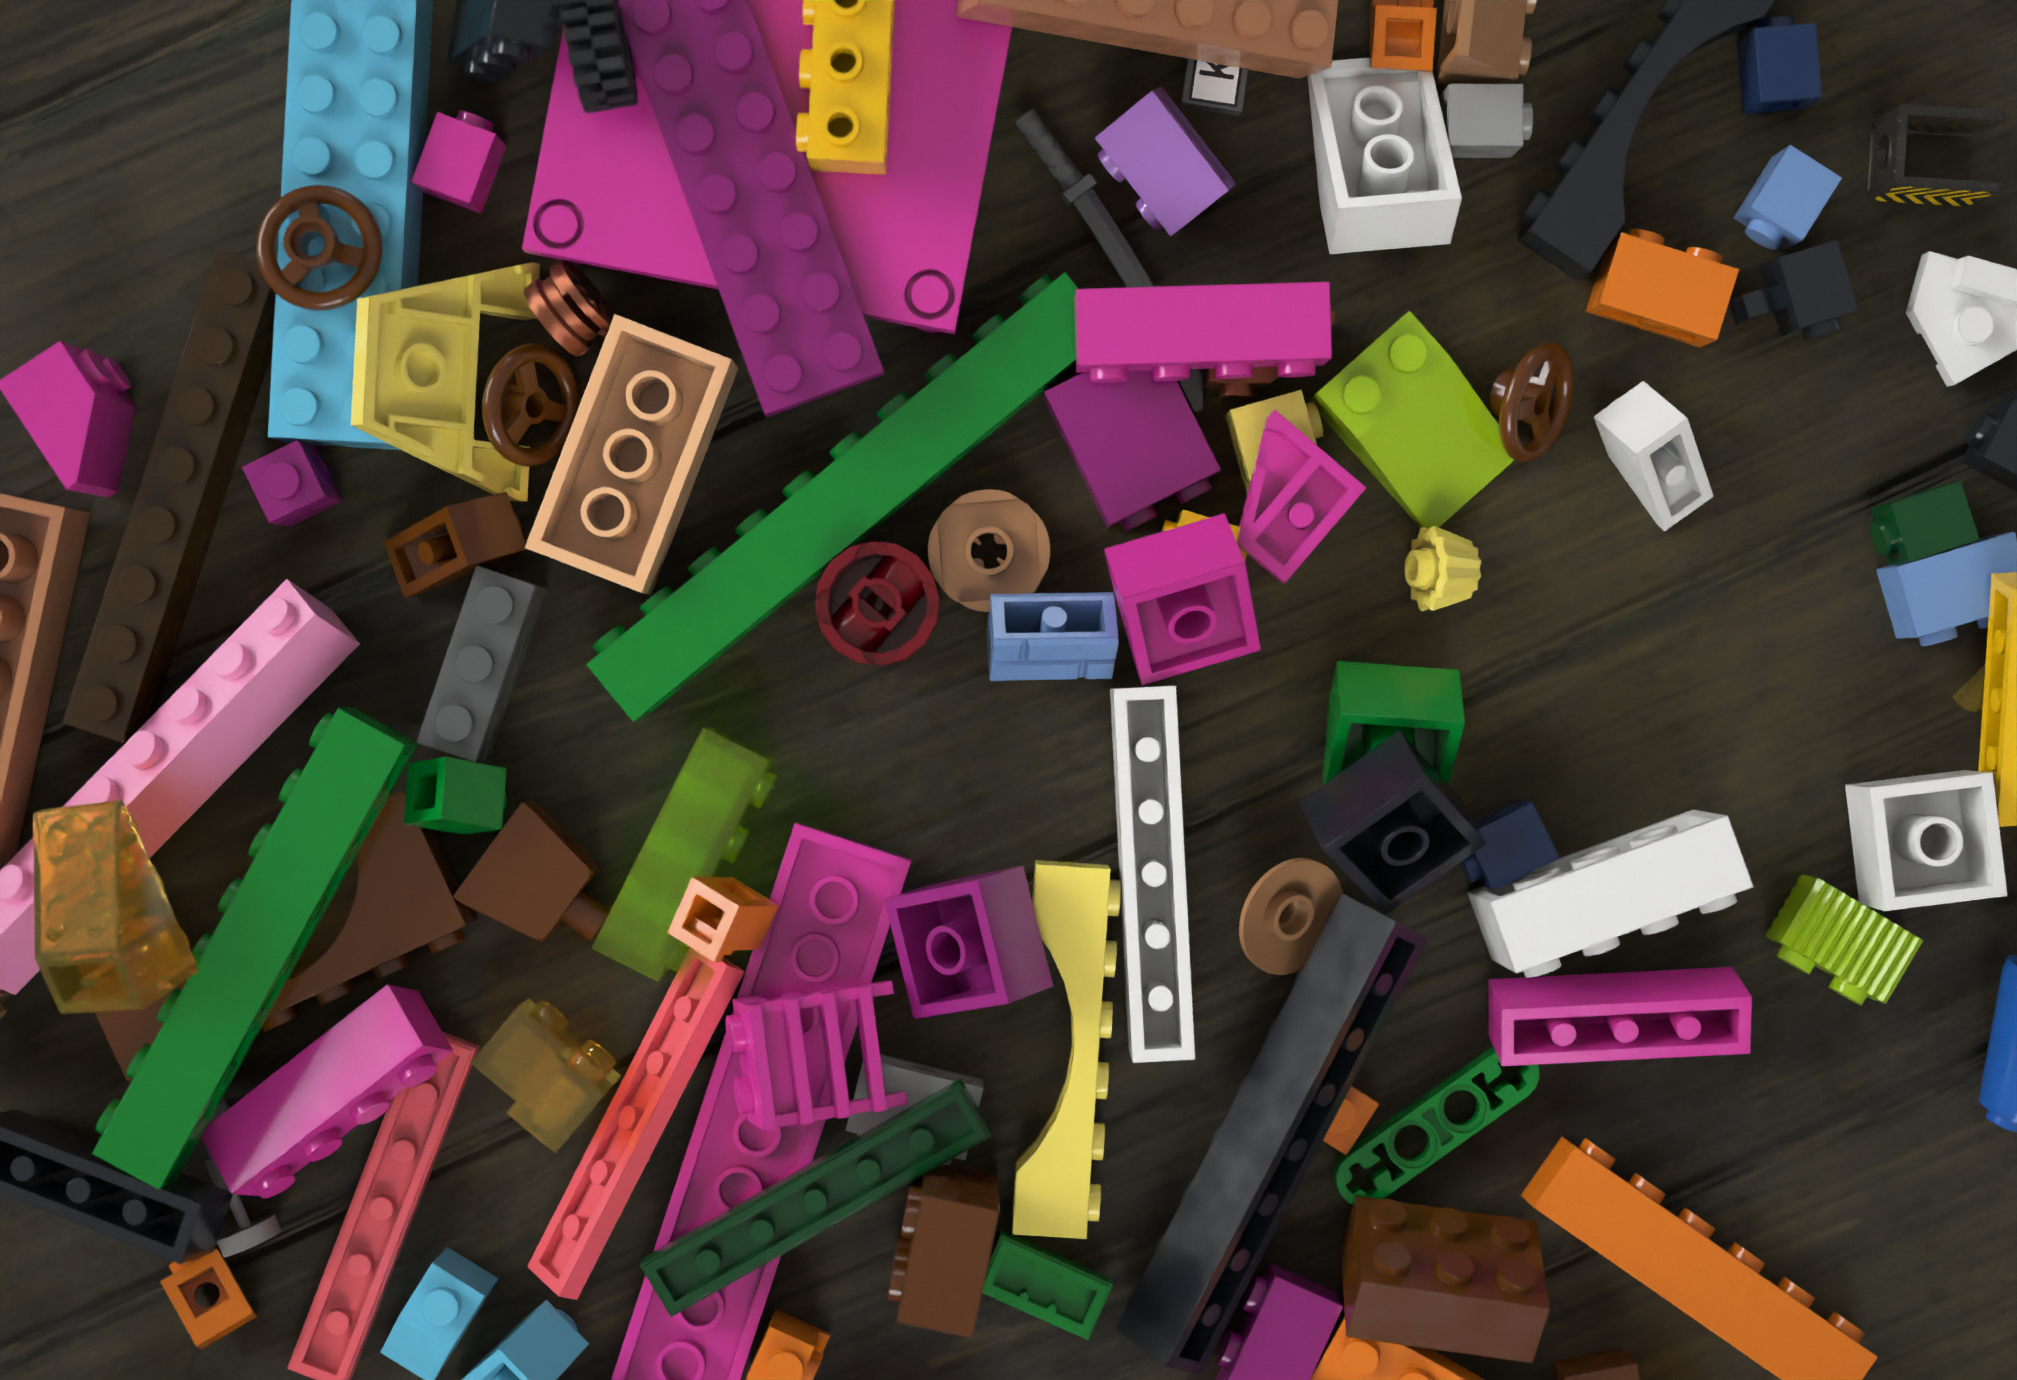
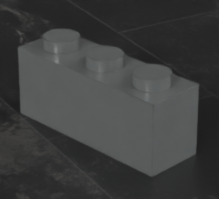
[416,566,548,762]

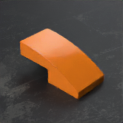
[1369,0,1437,72]

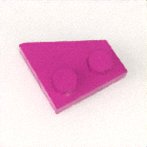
[1236,410,1366,584]

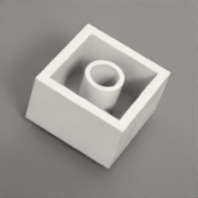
[1845,770,2007,911]

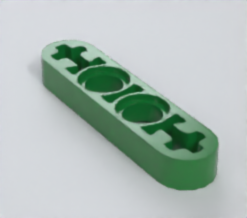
[1332,1046,1539,1204]

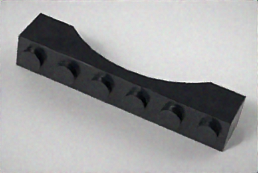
[1517,0,1775,281]

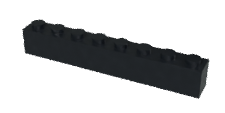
[1116,893,1428,1375]

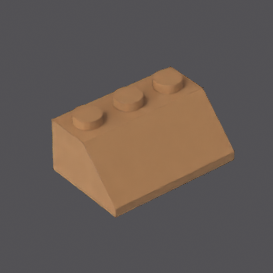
[1434,0,1537,86]

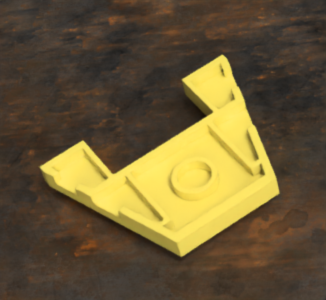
[351,263,540,502]

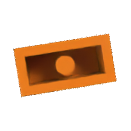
[1586,229,1739,348]

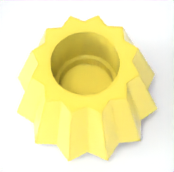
[1404,526,1482,611]

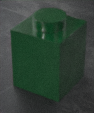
[1870,481,1980,565]

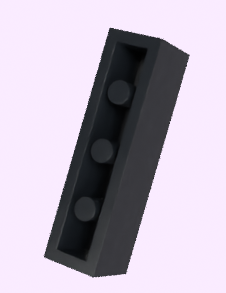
[0,1109,233,1264]

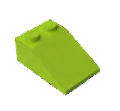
[1308,311,1514,529]

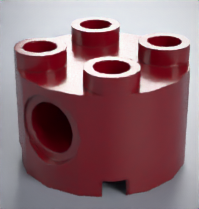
[815,542,941,666]

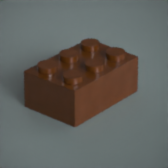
[887,1164,999,1338]
[1341,1196,1550,1363]

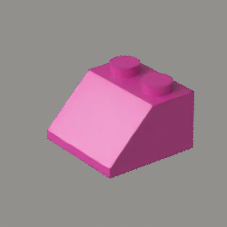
[0,341,136,498]
[1104,513,1261,685]

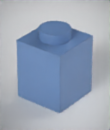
[1733,145,1842,250]

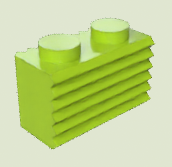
[1766,874,1923,1006]

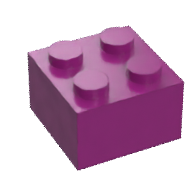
[884,865,1053,1019]

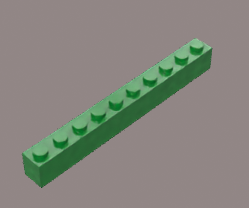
[586,272,1079,722]

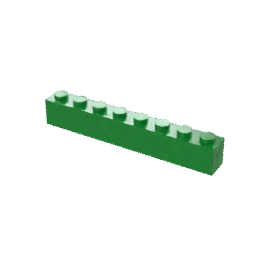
[92,708,418,1190]

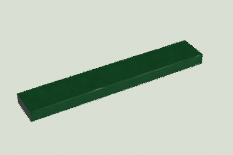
[639,1078,992,1317]

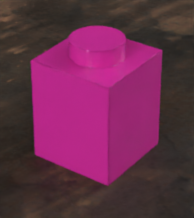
[411,110,507,214]

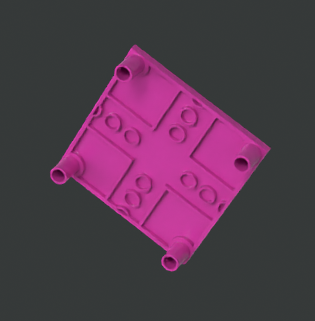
[522,0,1013,334]

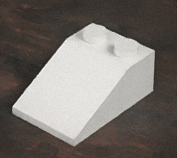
[1308,58,1462,254]

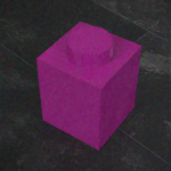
[242,440,343,527]

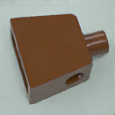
[453,799,613,942]

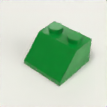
[1322,661,1465,786]

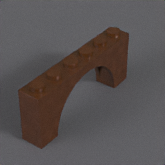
[64,790,478,1082]

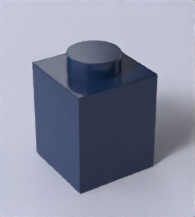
[1737,16,1822,115]
[1459,800,1560,890]

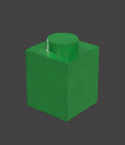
[403,757,507,835]

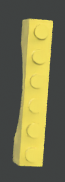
[1012,860,1121,1239]

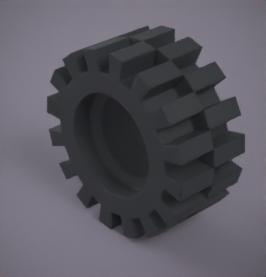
[560,0,638,114]

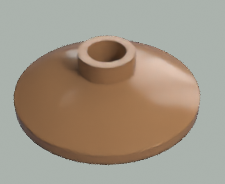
[1239,858,1343,975]

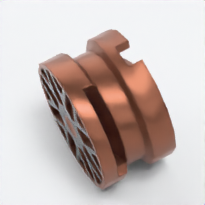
[524,260,615,357]

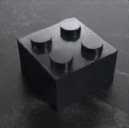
[1299,730,1487,915]

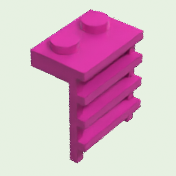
[726,980,908,1132]

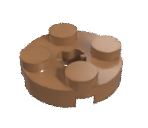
[928,489,1050,612]

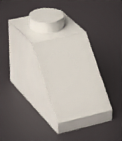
[1594,381,1714,531]

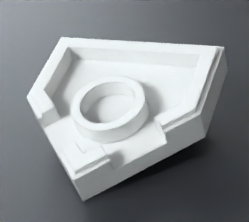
[1906,251,2017,387]

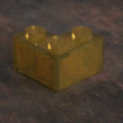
[471,999,621,1153]

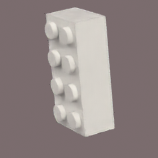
[1467,810,1753,978]

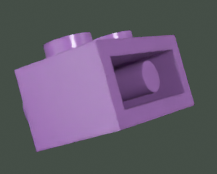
[1095,87,1237,236]

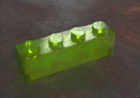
[592,726,777,982]

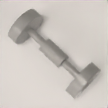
[201,1096,282,1258]

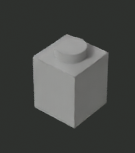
[1438,84,1533,158]

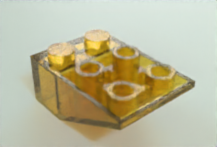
[33,800,199,1014]

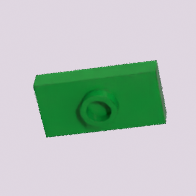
[982,1230,1113,1340]

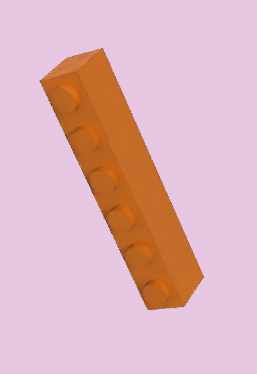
[1521,1136,1878,1380]

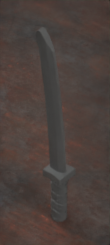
[1015,109,1203,412]

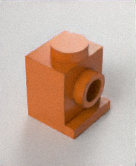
[667,877,779,962]
[160,1249,258,1350]
[745,1309,831,1380]

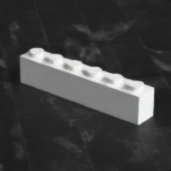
[1110,686,1195,1063]

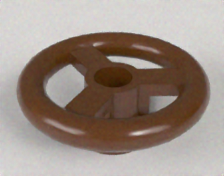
[256,185,383,311]
[1490,342,1574,462]
[482,343,580,467]

